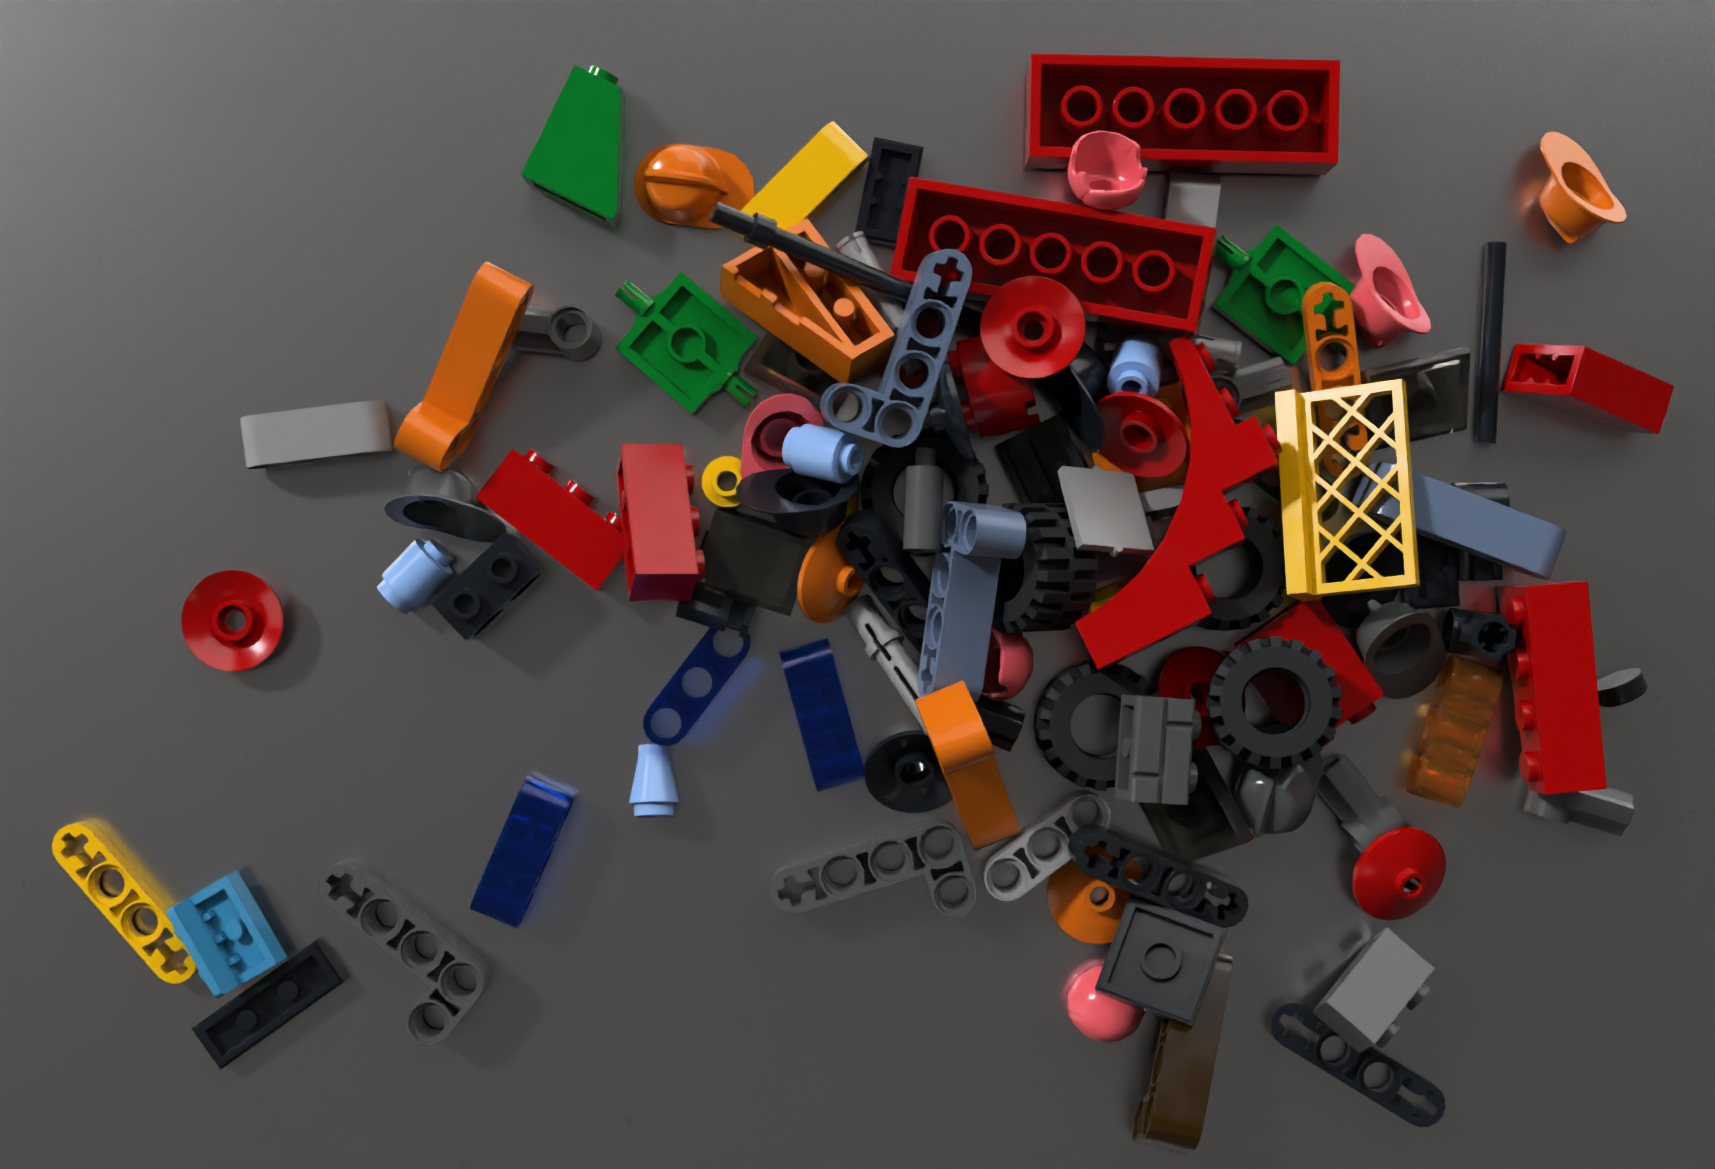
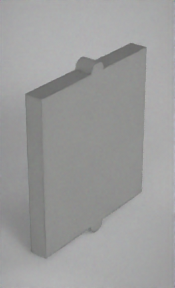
[1057,465,1154,557]

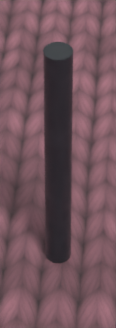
[1475,241,1507,444]

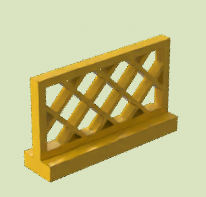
[1275,379,1420,602]

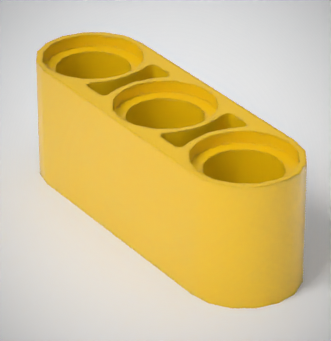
[741,121,870,247]

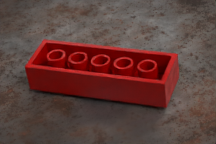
[1025,53,1340,175]
[890,177,1218,340]

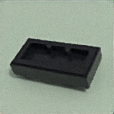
[855,137,924,247]
[1400,529,1460,609]

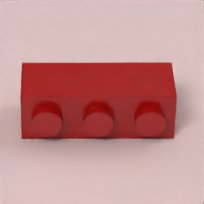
[615,444,705,602]
[475,448,625,591]

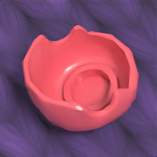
[1068,130,1148,211]
[981,622,1034,701]
[1067,966,1146,1043]

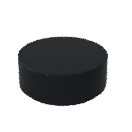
[1597,668,1648,707]

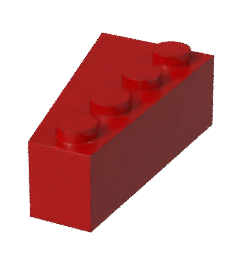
[1496,581,1607,795]

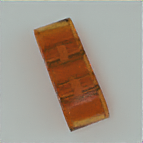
[1406,654,1503,809]

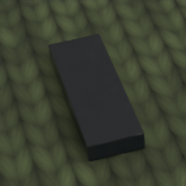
[191,938,348,1070]

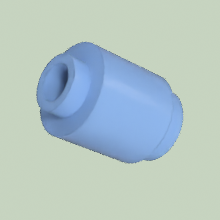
[1107,333,1164,398]
[782,424,863,484]
[377,539,453,614]

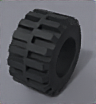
[860,427,989,557]
[992,503,1098,633]
[1163,506,1286,631]
[1206,636,1343,769]
[1034,661,1160,791]

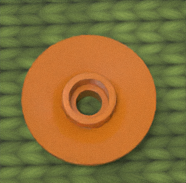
[797,525,864,624]
[1047,843,1147,944]

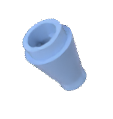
[629,744,679,818]

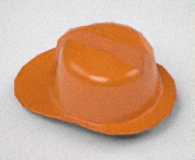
[1539,131,1627,244]
[634,144,754,229]

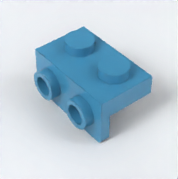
[166,870,288,998]

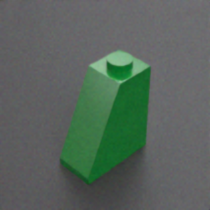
[521,65,626,228]

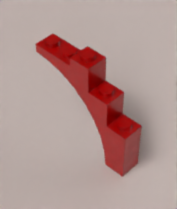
[1074,333,1282,672]

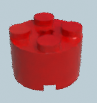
[947,335,1041,440]

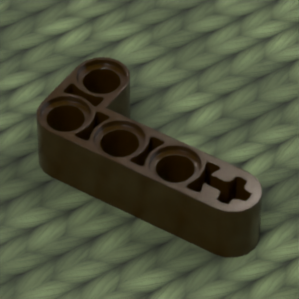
[1132,952,1233,1155]

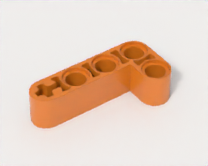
[393,261,534,472]
[914,680,1022,851]

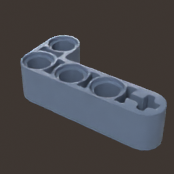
[820,249,972,448]
[1348,462,1567,580]
[918,501,1026,704]

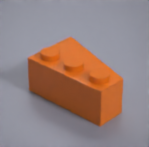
[719,218,895,384]

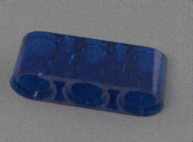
[643,627,753,746]
[779,638,866,792]
[470,775,575,929]

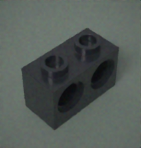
[430,532,548,641]

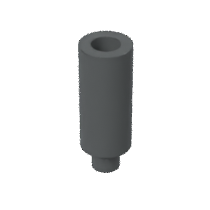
[903,447,944,553]

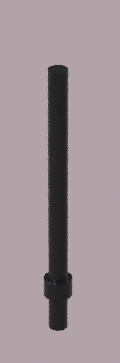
[708,201,982,335]

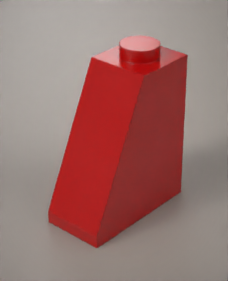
[1501,343,1674,434]

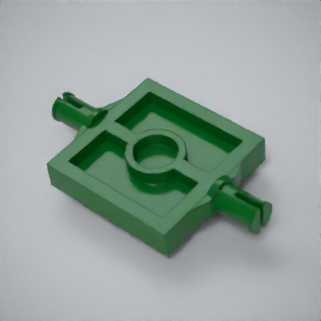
[1211,224,1358,367]
[615,272,759,415]

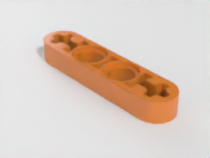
[1302,282,1369,479]

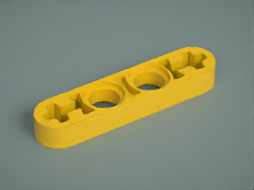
[52,821,198,984]

